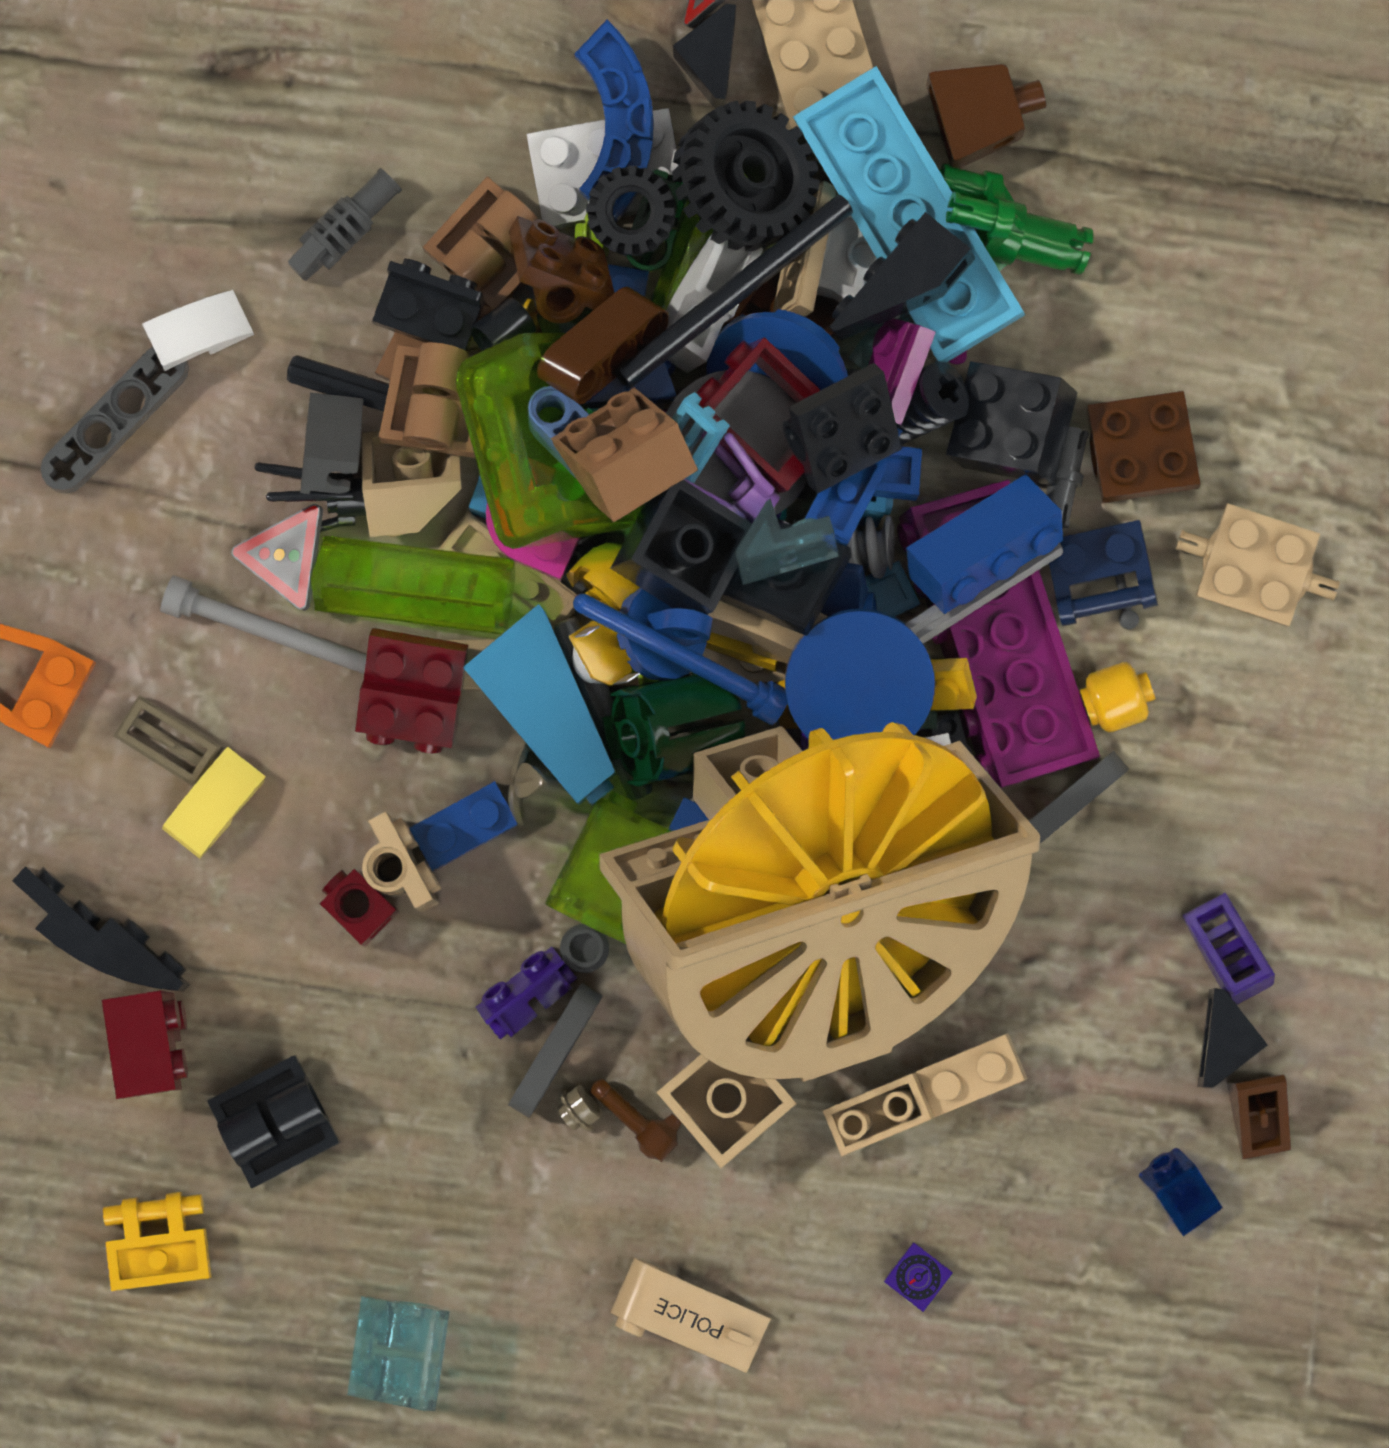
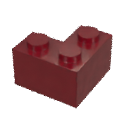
[102,990,188,1099]

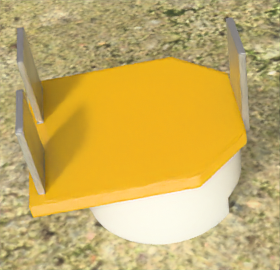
[568,611,640,686]

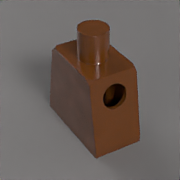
[926,64,1046,169]

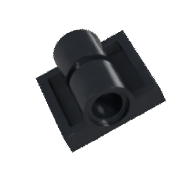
[783,363,902,493]
[207,1055,341,1189]

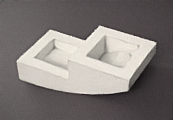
[142,290,254,371]

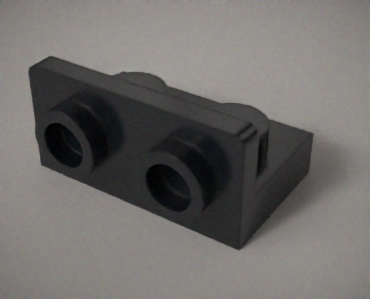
[372,258,485,352]

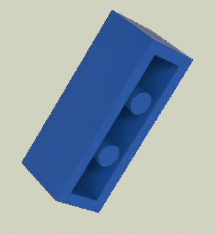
[906,474,1063,614]

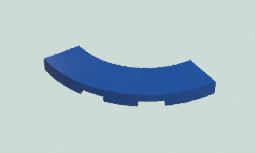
[574,19,654,223]

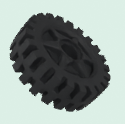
[672,100,819,251]

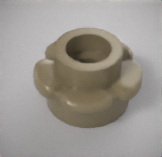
[558,1085,603,1131]

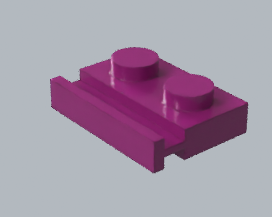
[868,318,936,425]

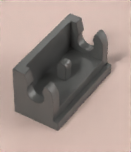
[300,392,364,494]

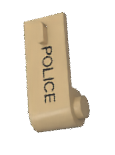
[610,1257,771,1373]

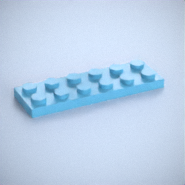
[793,66,1025,362]

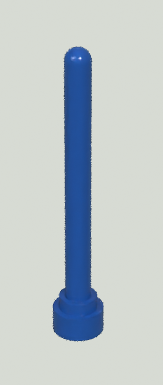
[573,594,787,725]

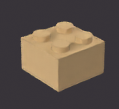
[656,1055,797,1168]

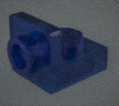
[1139,1148,1223,1237]

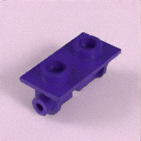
[475,946,577,1040]

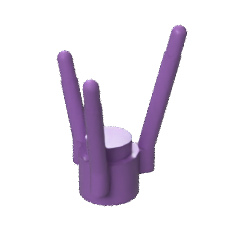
[683,431,780,525]

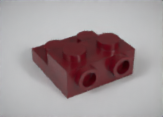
[355,628,469,754]

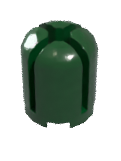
[602,673,745,787]

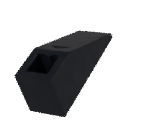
[830,212,975,340]

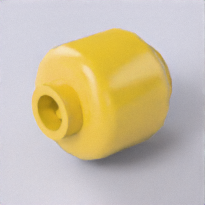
[1080,662,1156,733]

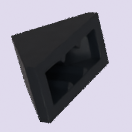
[673,4,736,109]
[1197,988,1268,1088]

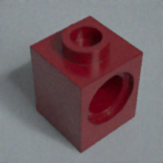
[319,869,400,947]

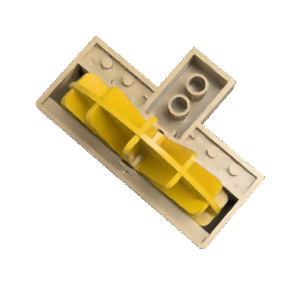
[599,722,1040,1082]

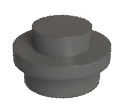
[560,924,609,973]

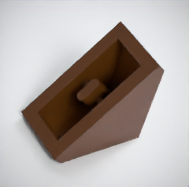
[1227,1075,1291,1159]

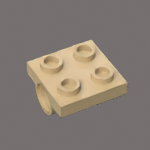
[362,811,442,913]

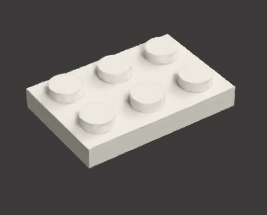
[527,108,686,229]

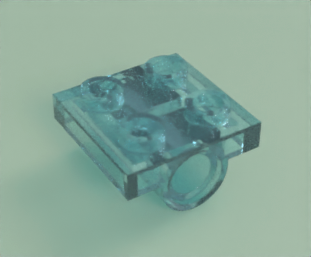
[347,1296,450,1411]

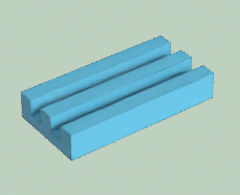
[672,392,730,483]

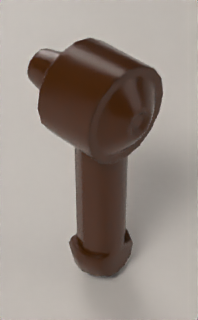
[590,1078,682,1162]

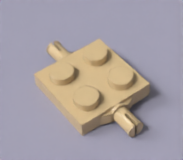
[1175,503,1340,627]

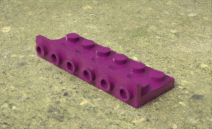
[897,479,1100,789]

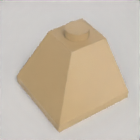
[362,431,462,537]

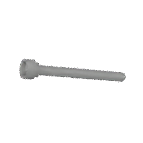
[160,575,367,674]

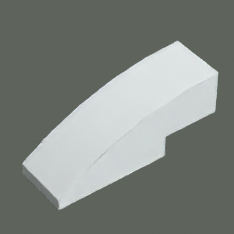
[666,234,763,373]

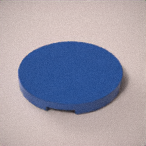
[706,309,848,390]
[785,609,935,740]

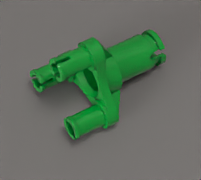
[939,164,1093,275]

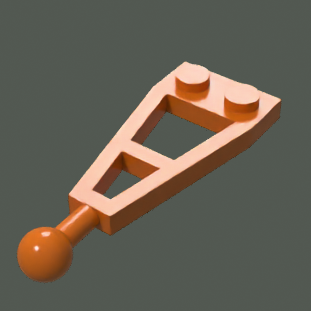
[0,624,96,748]

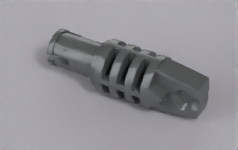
[288,168,402,281]

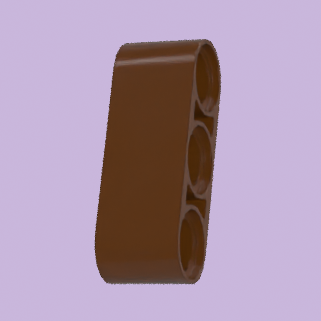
[537,286,670,404]

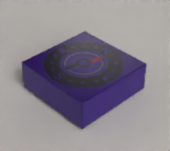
[884,1242,953,1312]

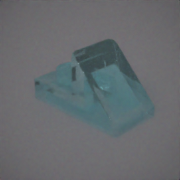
[735,499,839,585]

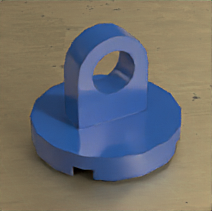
[617,588,713,681]

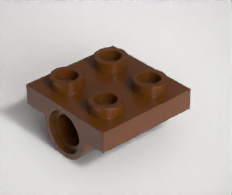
[509,216,615,323]
[1086,391,1201,503]

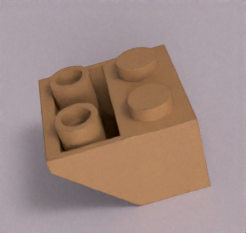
[551,387,698,522]

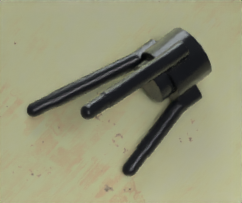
[254,462,366,533]

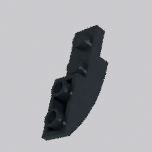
[12,866,190,992]

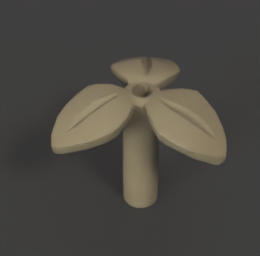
[508,743,587,826]

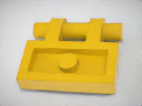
[103,1192,212,1291]

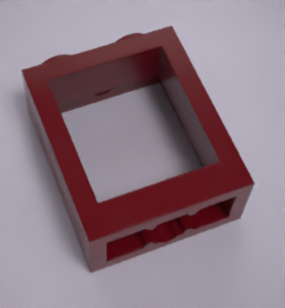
[692,337,820,494]

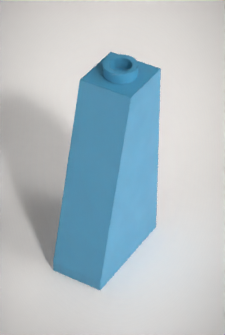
[463,604,616,806]

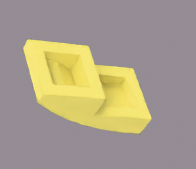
[162,747,266,859]

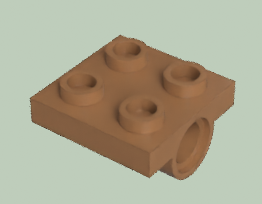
[422,176,538,309]
[379,342,495,459]

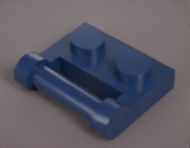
[1049,520,1158,627]

